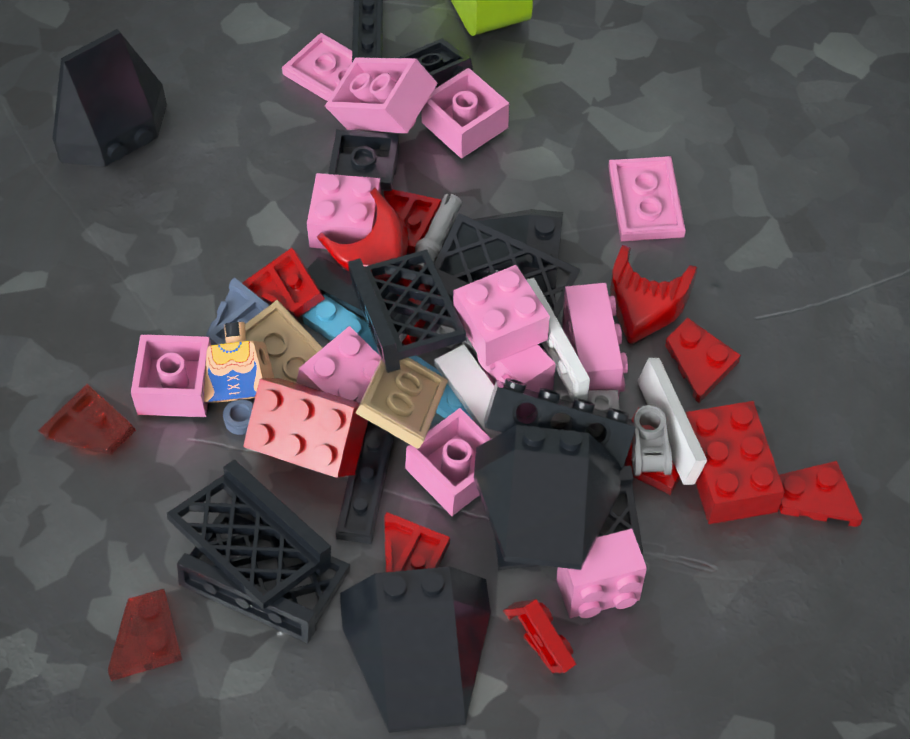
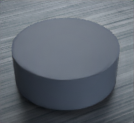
[223,399,254,435]

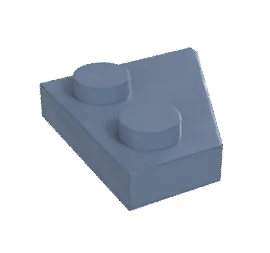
[206,277,269,345]

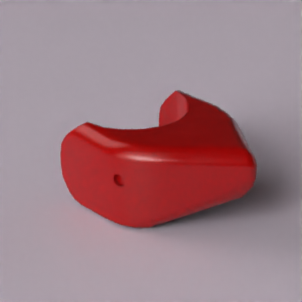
[316,187,408,280]
[610,245,698,344]

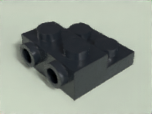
[397,38,474,88]
[328,129,399,191]

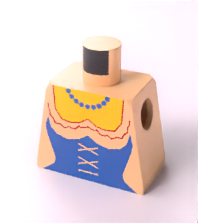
[204,322,274,403]

